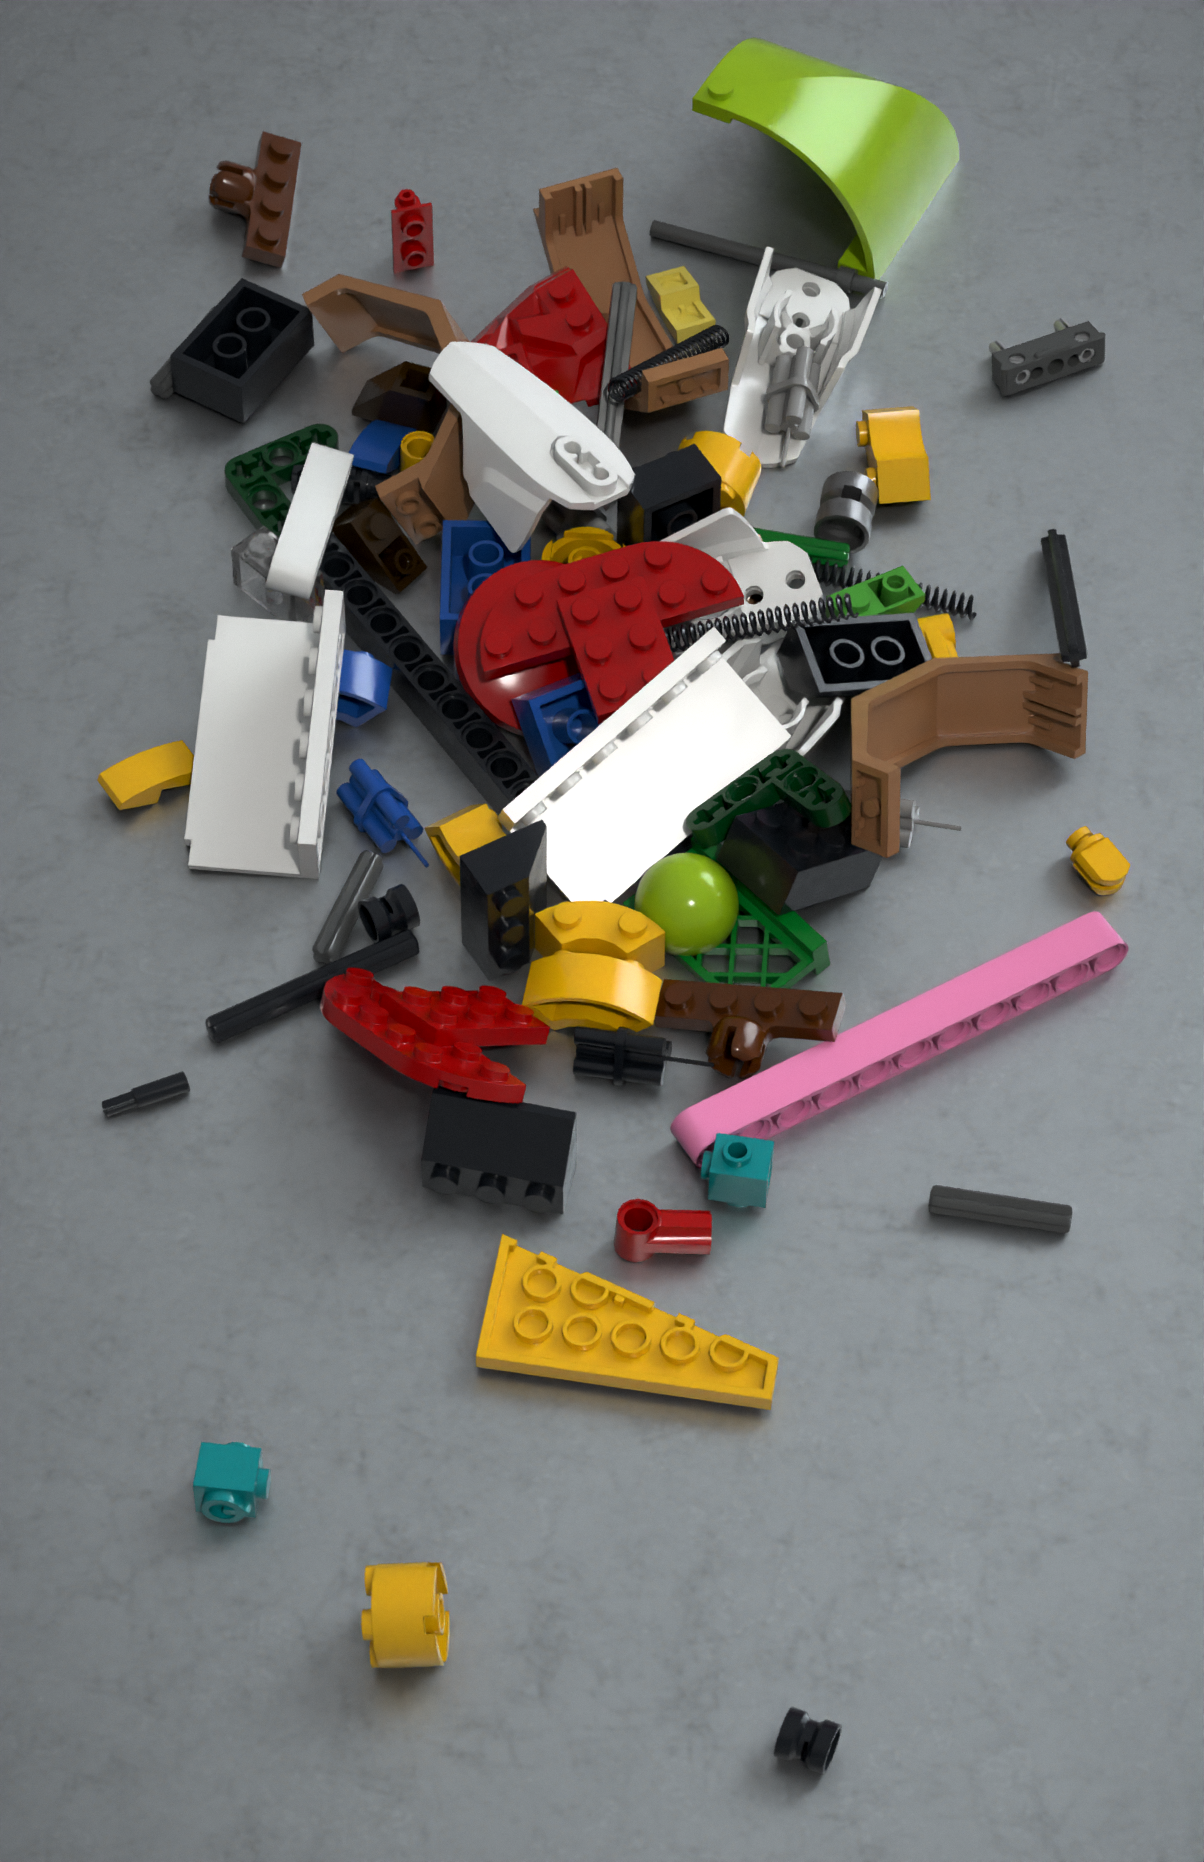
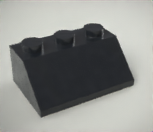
[777,613,932,698]
[459,819,547,981]
[421,1086,577,1214]

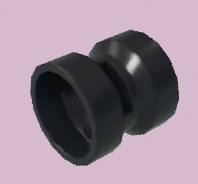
[358,884,420,943]
[774,1706,842,1775]

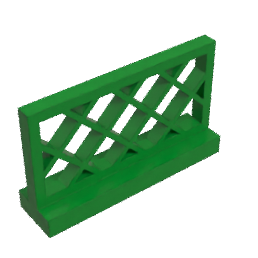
[623,837,831,989]

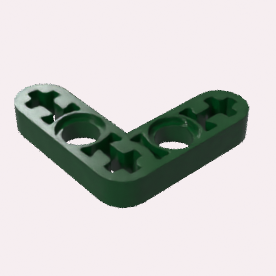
[224,424,339,546]
[686,749,852,847]

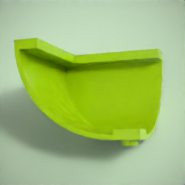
[692,37,959,280]

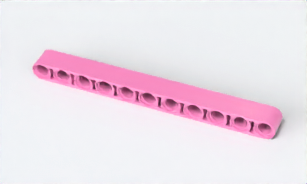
[670,911,1128,1169]

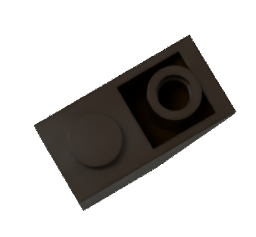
[352,361,447,435]
[332,497,428,594]

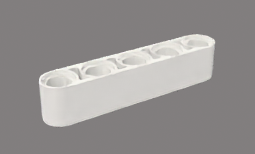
[265,443,354,600]

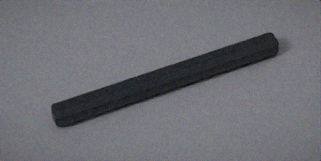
[1041,529,1088,668]

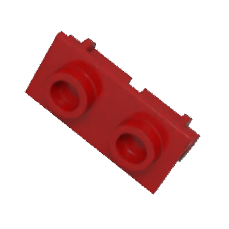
[391,189,434,273]

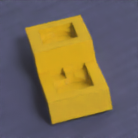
[97,740,194,810]

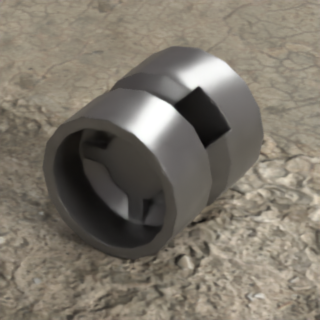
[814,471,878,553]

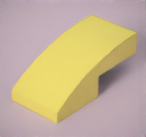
[645,266,717,344]

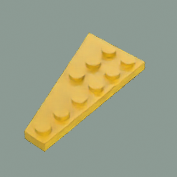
[476,1234,779,1410]

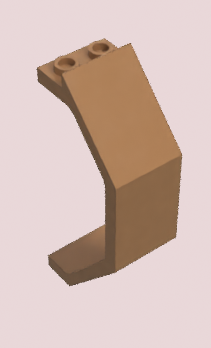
[533,168,729,413]
[302,274,475,545]
[850,653,1088,858]

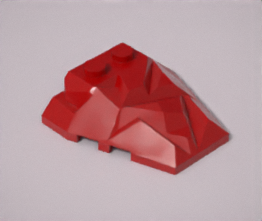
[470,266,637,407]

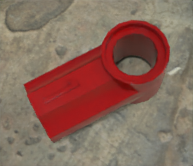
[614,1199,712,1262]

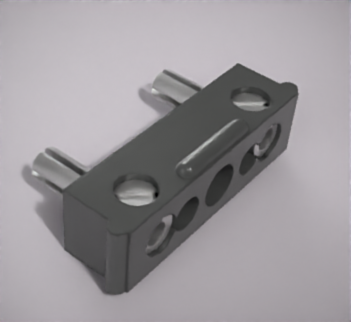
[988,318,1106,396]

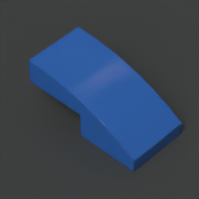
[348,419,417,474]

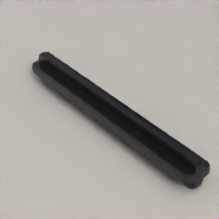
[205,930,420,1043]

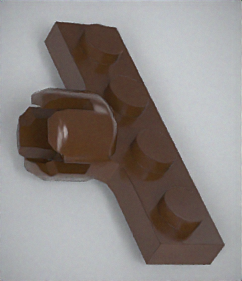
[208,131,302,268]
[654,979,847,1079]

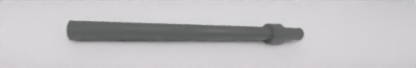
[650,220,888,298]

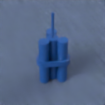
[336,758,429,868]

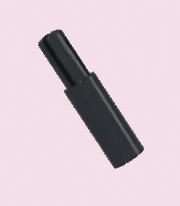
[102,1071,190,1117]

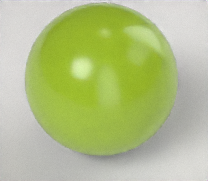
[634,853,739,957]

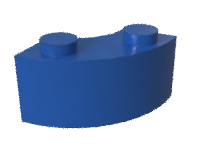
[336,649,393,728]

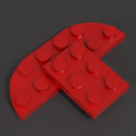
[480,541,744,724]
[320,967,550,1103]

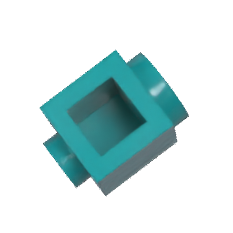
[701,1133,774,1208]
[193,1442,271,1523]

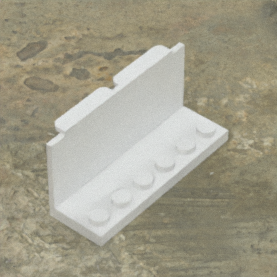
[184,590,346,879]
[497,627,792,903]

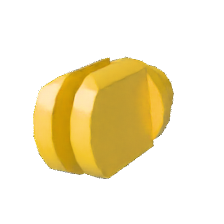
[1066,826,1130,895]

